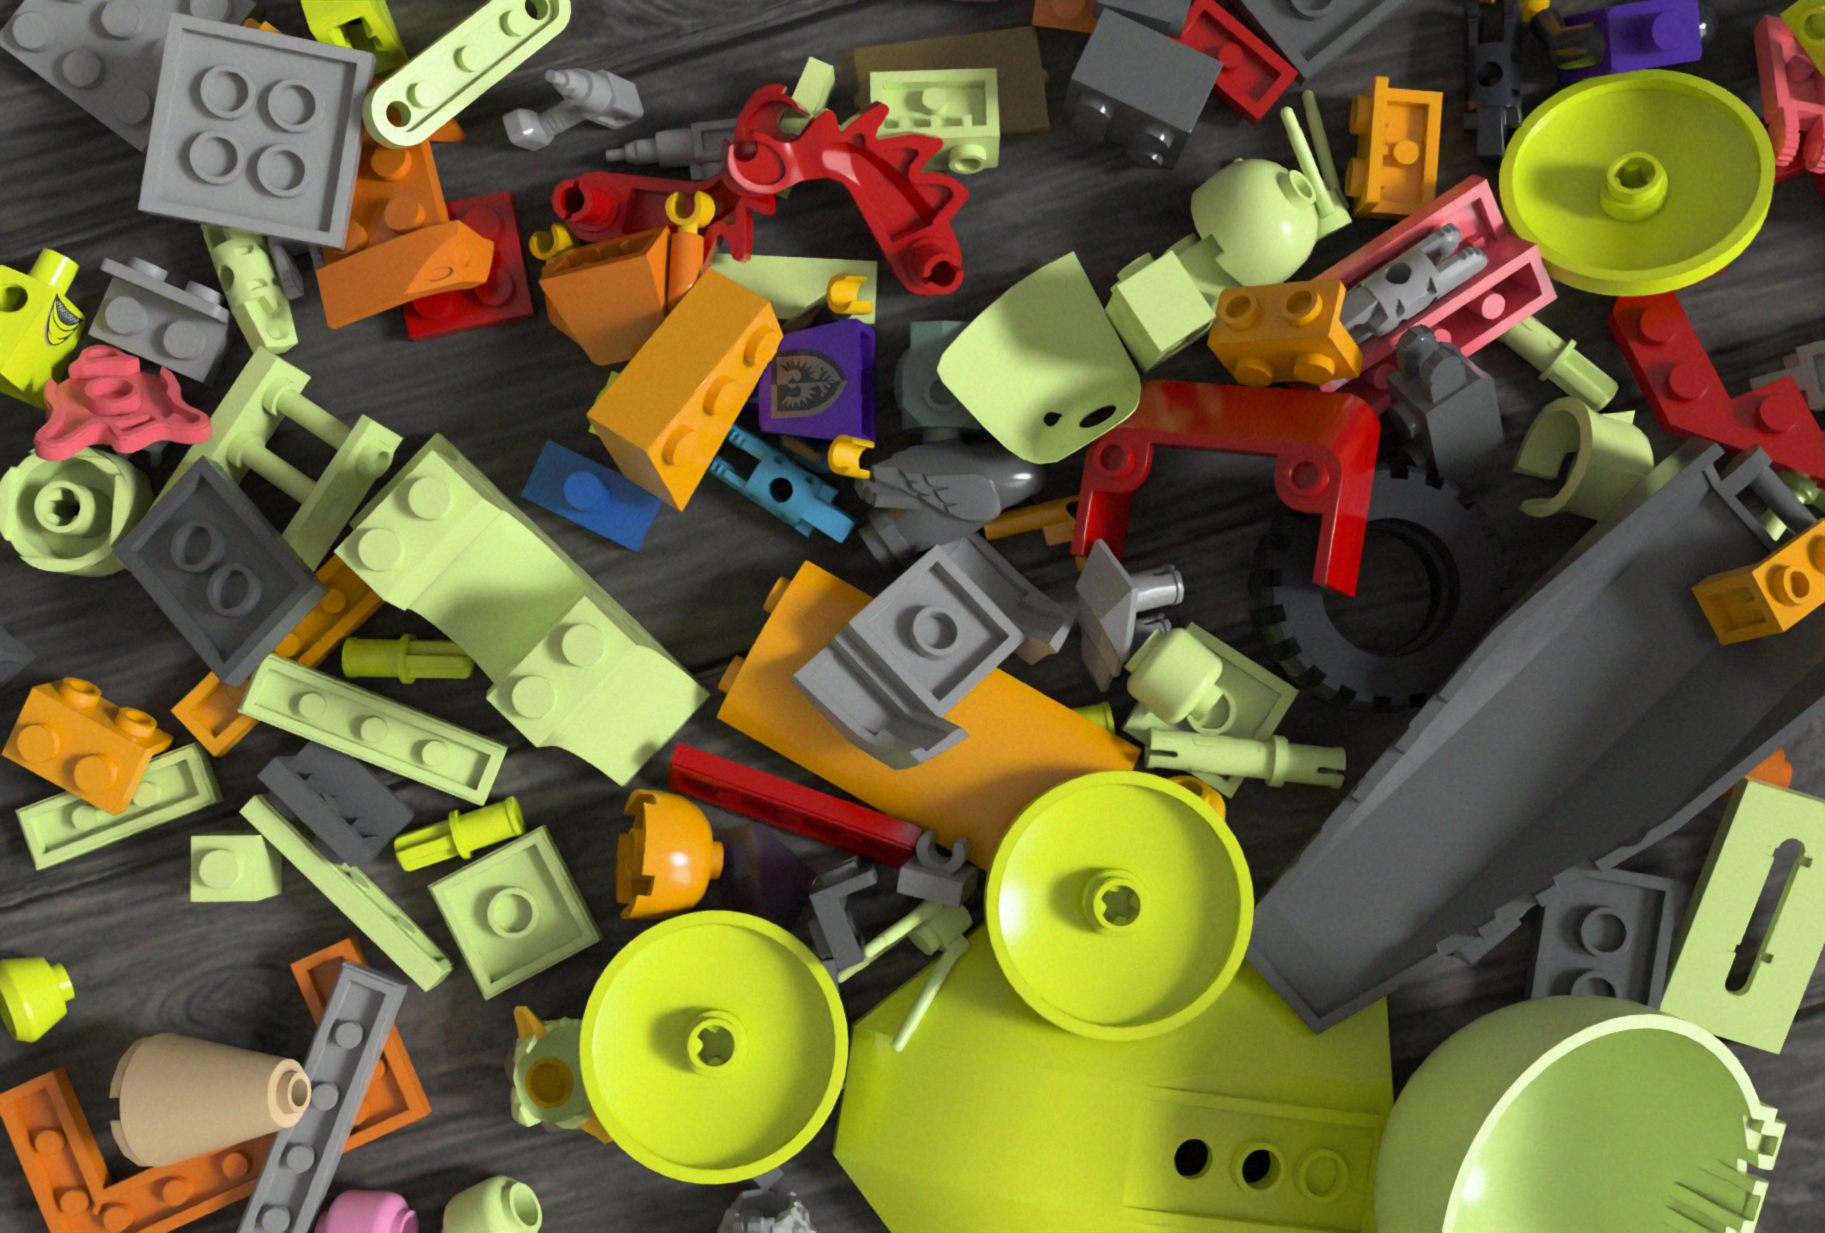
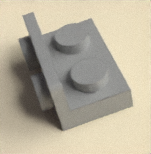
[88,256,239,387]

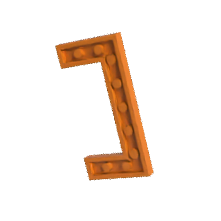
[0,935,432,1233]

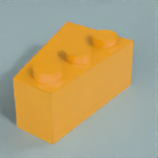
[586,267,784,513]

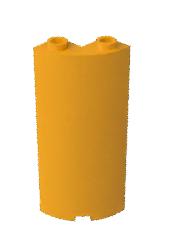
[716,560,1142,872]

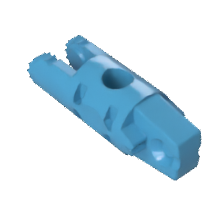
[706,421,858,543]

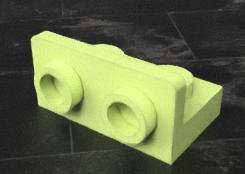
[870,68,1000,174]

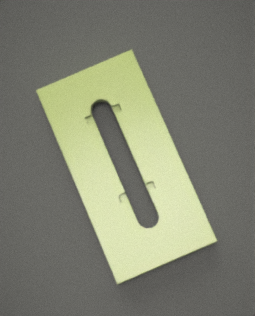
[1660,776,1825,1054]

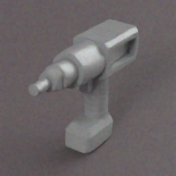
[503,68,644,151]
[606,118,737,241]

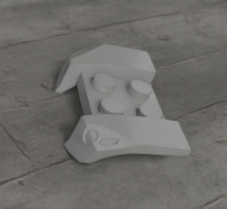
[790,531,1075,770]

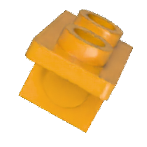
[1691,518,1825,646]

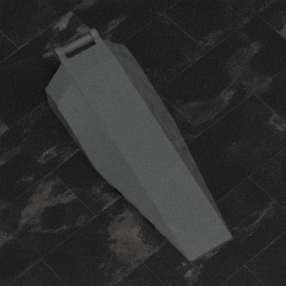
[1244,436,1825,1035]

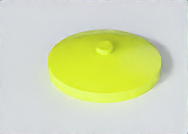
[1499,69,1775,297]
[984,769,1254,1041]
[579,910,848,1184]

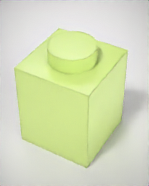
[190,830,282,902]

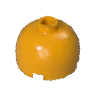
[615,789,723,920]

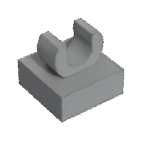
[897,828,979,908]

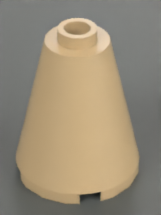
[110,1032,311,1167]

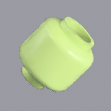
[1124,627,1224,724]
[441,1175,542,1233]

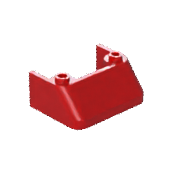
[1070,380,1380,597]

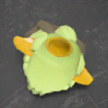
[503,1006,613,1144]

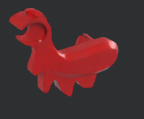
[552,84,811,273]
[719,100,970,296]

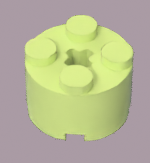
[0,446,155,577]

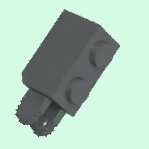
[1386,323,1506,485]

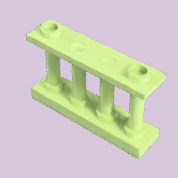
[115,345,403,572]

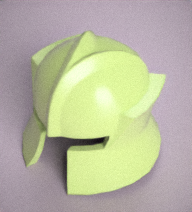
[1512,396,1654,521]

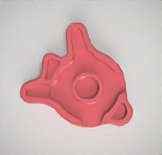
[33,345,212,461]

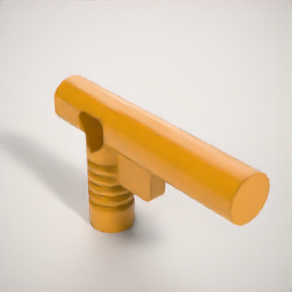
[983,494,1087,572]

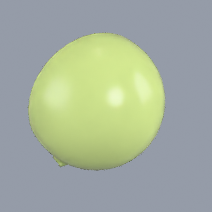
[1374,994,1786,1233]

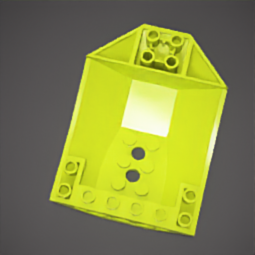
[832,921,1394,1233]

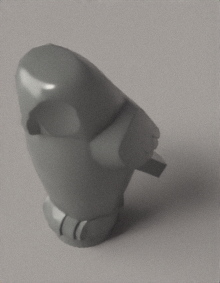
[854,438,1048,571]

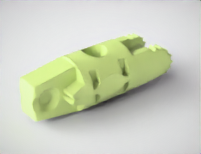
[200,224,298,354]

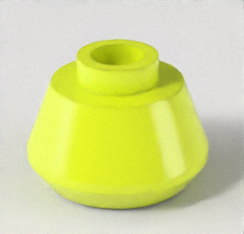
[0,957,75,1043]

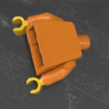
[529,191,715,366]

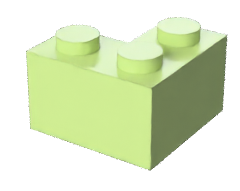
[1105,233,1245,374]

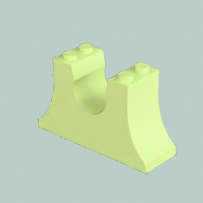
[333,432,713,787]

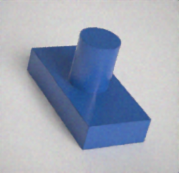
[520,439,662,552]

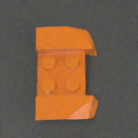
[315,78,494,330]

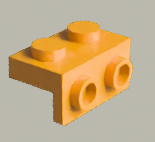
[1345,76,1443,221]
[1207,278,1364,387]
[1,677,173,816]

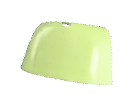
[936,251,1141,464]

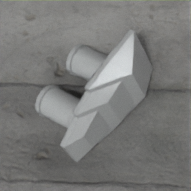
[1075,539,1184,692]

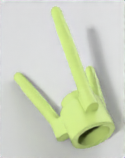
[1234,90,1353,242]
[837,899,972,1052]

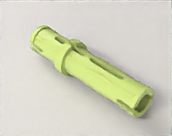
[1144,726,1346,789]

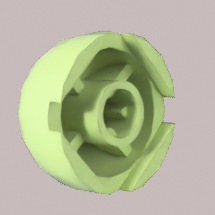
[1191,159,1317,286]

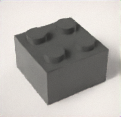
[1060,7,1224,170]

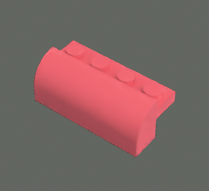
[1286,175,1557,416]

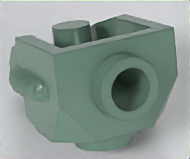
[893,321,982,444]

